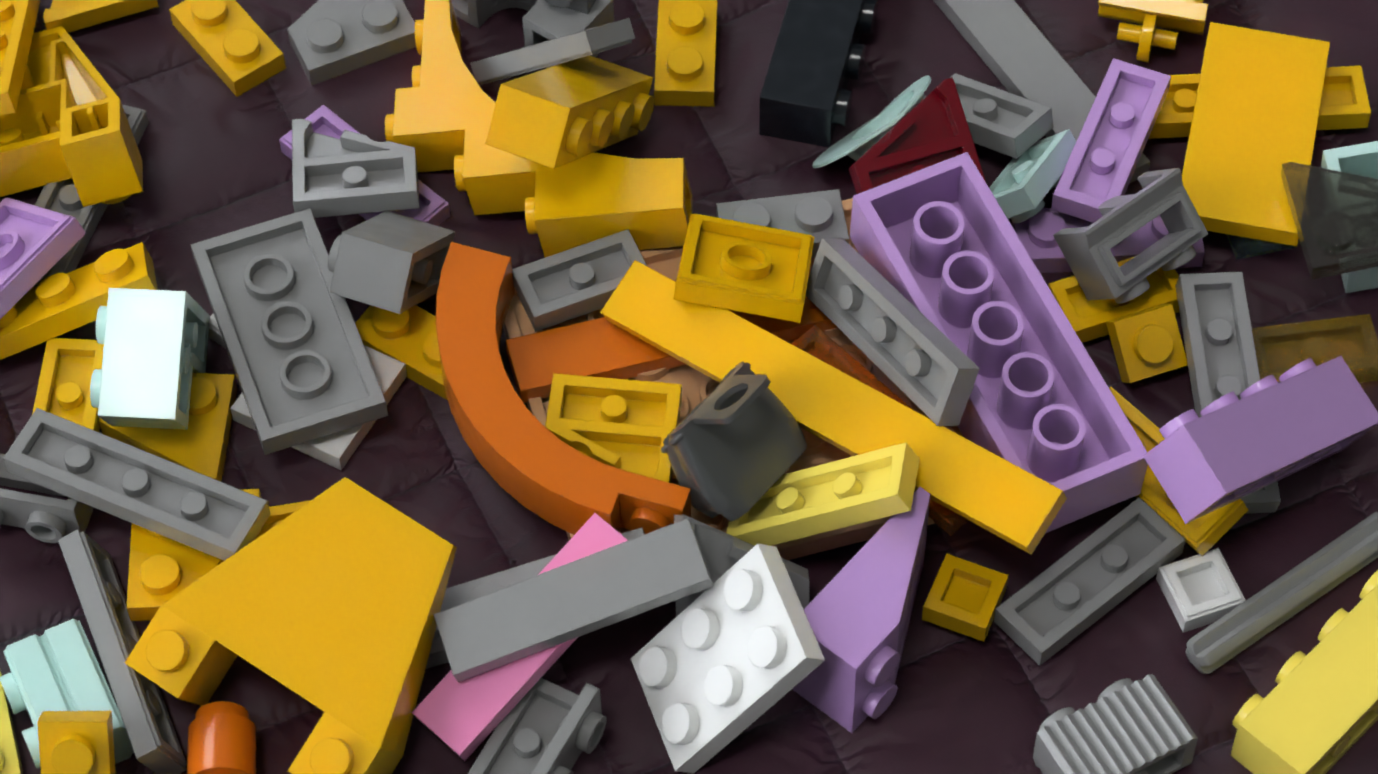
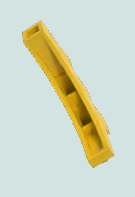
[385,0,693,258]

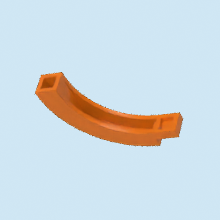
[436,242,691,535]

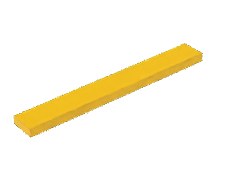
[600,260,1067,555]

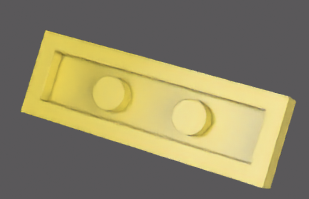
[726,442,920,546]

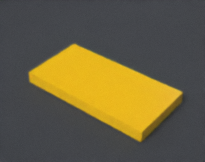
[1182,22,1330,246]

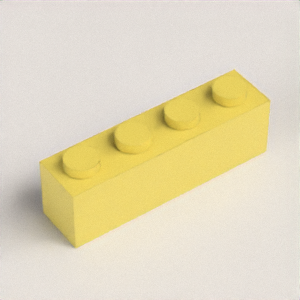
[1230,570,1378,774]

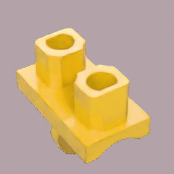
[1098,0,1208,62]

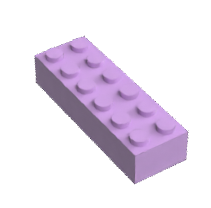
[850,152,1148,533]

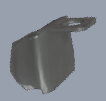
[661,362,807,522]

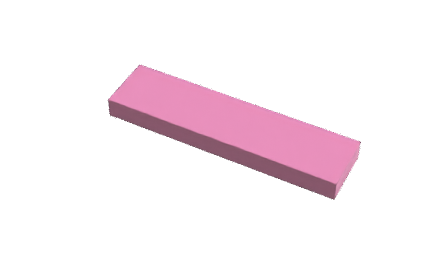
[412,513,628,761]

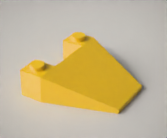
[0,26,143,207]
[125,477,457,774]

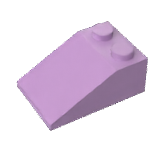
[792,487,931,733]

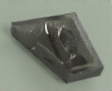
[1281,162,1378,280]

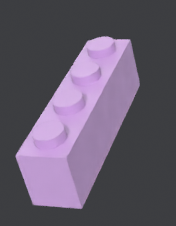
[1143,356,1378,524]

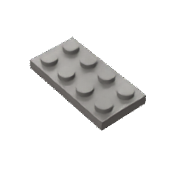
[190,208,388,455]

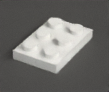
[631,543,825,773]

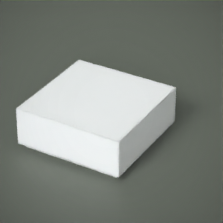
[1156,548,1246,633]

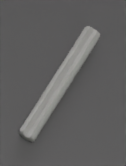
[1185,512,1378,674]

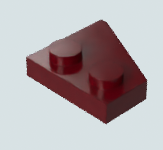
[849,77,986,194]

